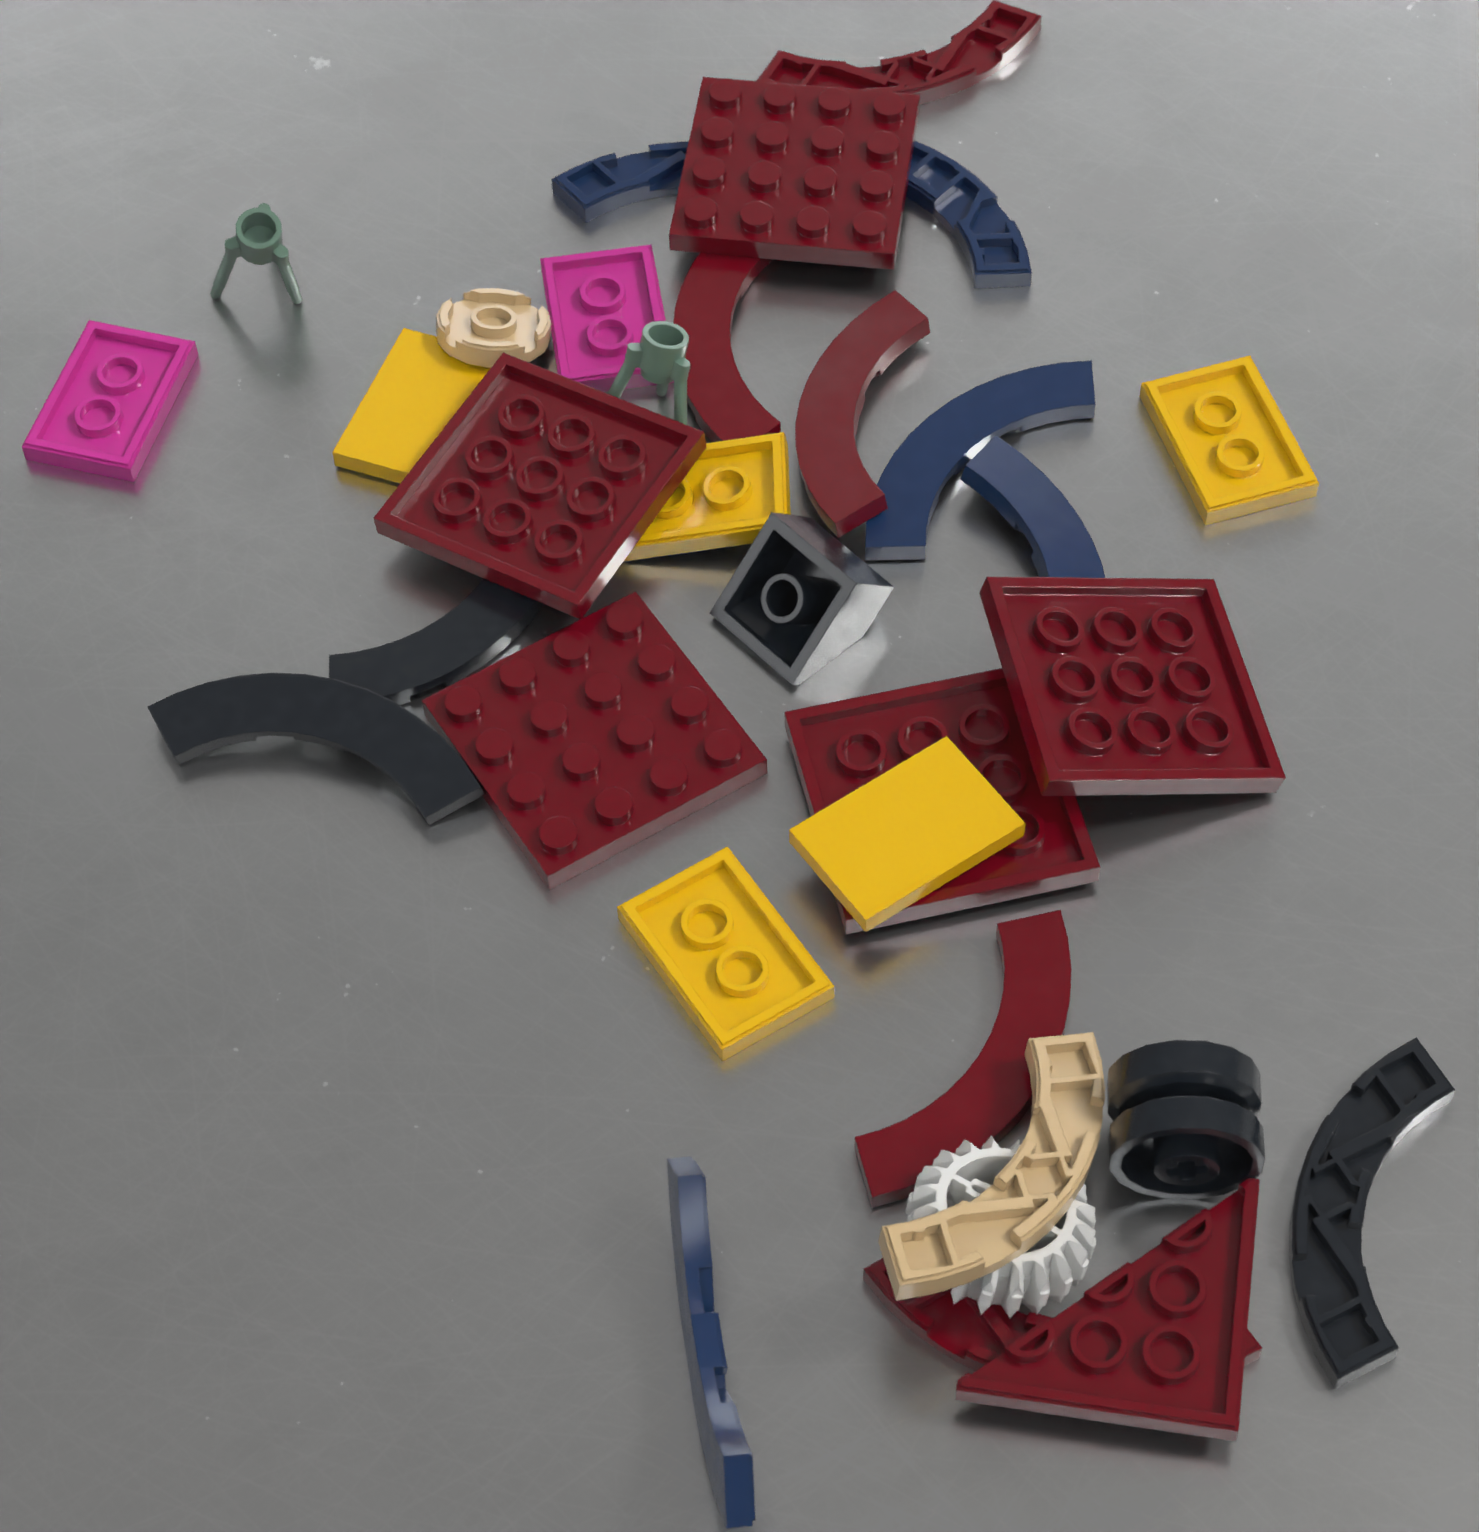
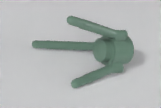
[210,203,302,305]
[607,321,691,425]

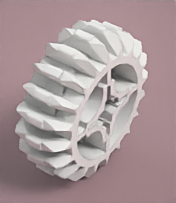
[905,1136,1096,1318]

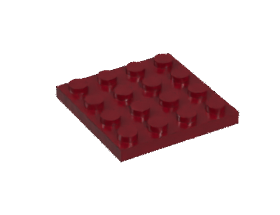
[669,77,920,270]
[373,353,706,619]
[979,577,1286,796]
[422,591,768,890]
[784,668,1101,934]

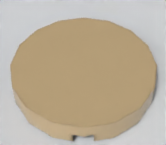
[436,288,551,368]

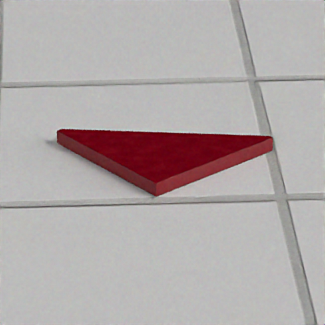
[955,1178,1260,1442]

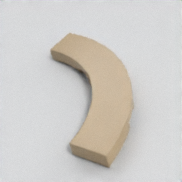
[878,1032,1105,1301]

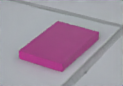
[540,244,674,392]
[21,320,198,482]

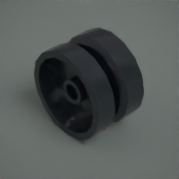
[1107,1040,1265,1199]

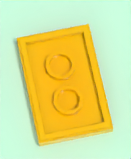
[332,328,490,483]
[1140,355,1319,526]
[623,432,791,562]
[789,736,1025,932]
[617,846,835,1062]

